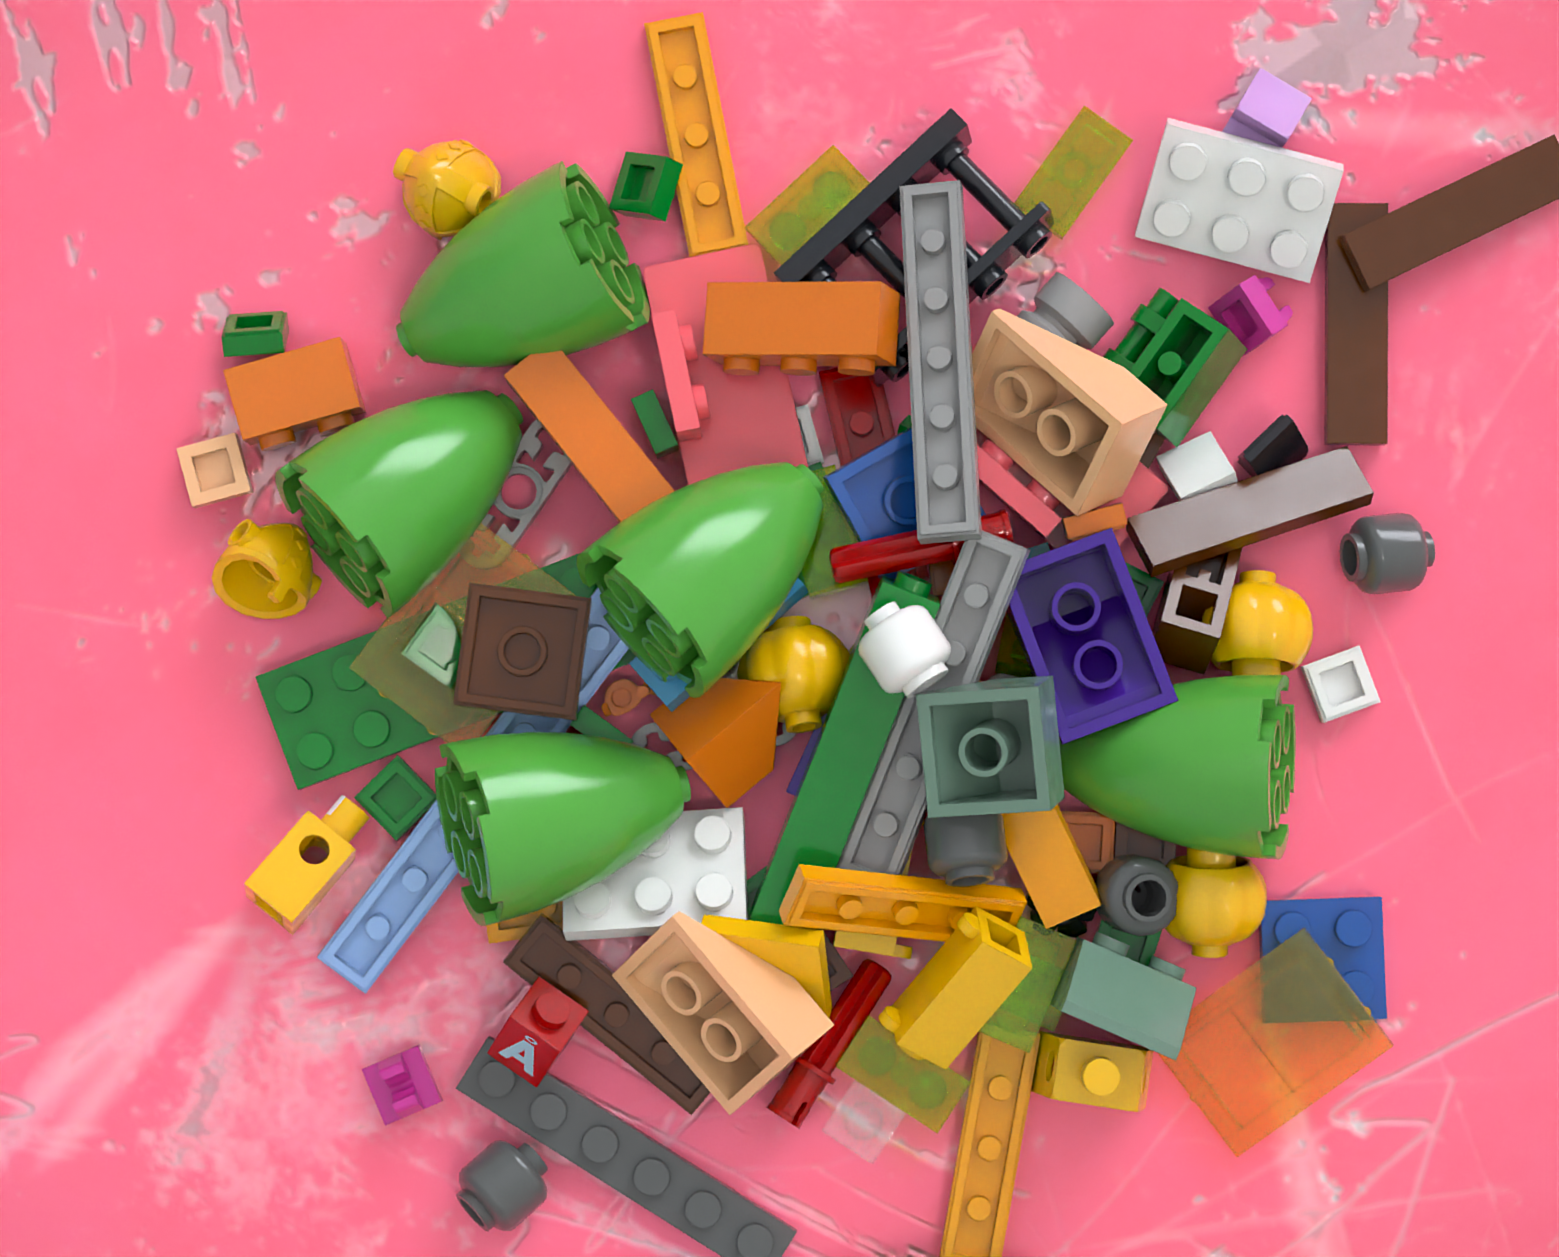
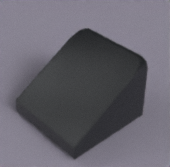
[1237,414,1309,477]

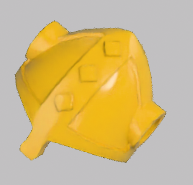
[393,139,501,241]
[211,519,322,619]

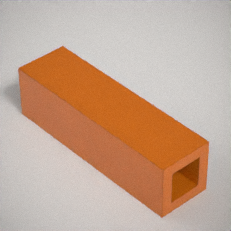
[504,350,674,522]

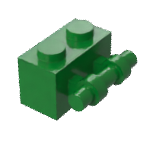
[1103,287,1247,447]

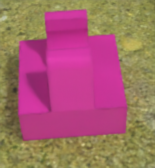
[1208,275,1293,357]
[362,1044,443,1126]

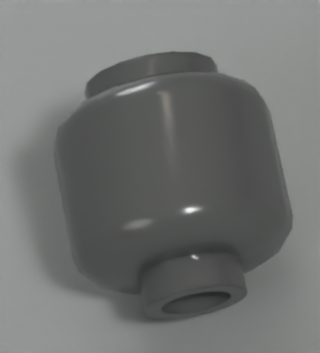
[1339,513,1435,595]
[923,814,1008,887]
[1095,854,1178,936]
[456,1140,548,1231]

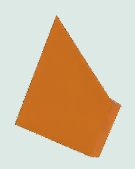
[649,678,781,808]

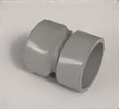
[1017,272,1114,350]

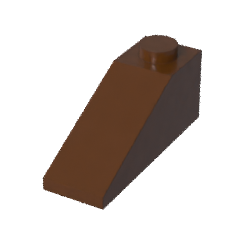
[1152,547,1242,675]

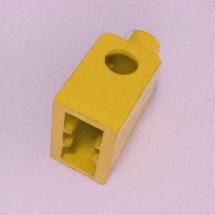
[244,795,370,935]
[1031,1031,1154,1112]

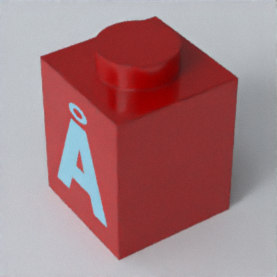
[487,977,589,1088]

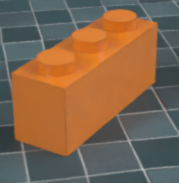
[702,281,900,376]

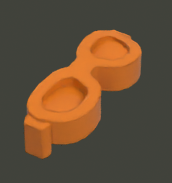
[601,678,656,717]

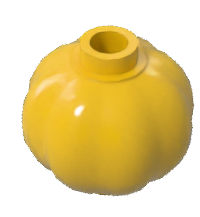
[1202,570,1313,675]
[737,616,850,733]
[1165,848,1267,958]

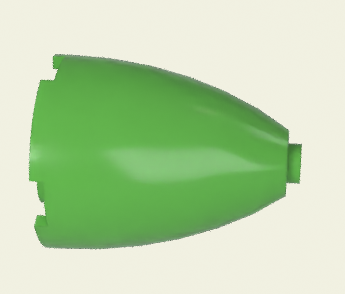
[396,161,650,367]
[275,390,524,618]
[576,462,824,698]
[1059,675,1296,860]
[435,732,691,926]

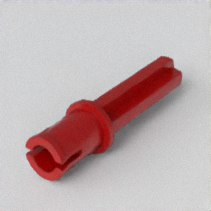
[829,509,1014,583]
[766,959,892,1129]

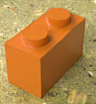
[223,337,366,451]

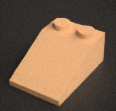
[972,308,1168,516]
[612,911,834,1115]

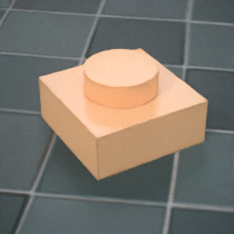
[176,433,254,509]

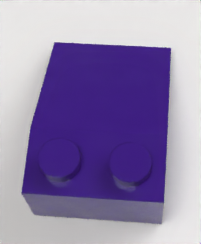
[1006,528,1178,745]

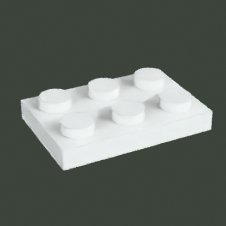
[1135,118,1344,283]
[563,807,748,941]

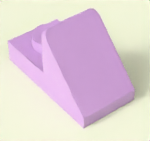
[1222,68,1312,148]

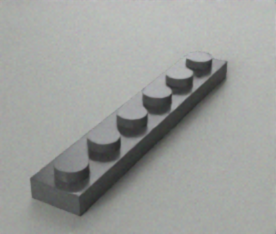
[455,1036,797,1257]

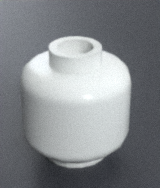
[858,601,951,698]

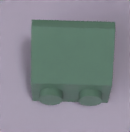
[916,675,1065,818]
[1049,931,1196,1060]

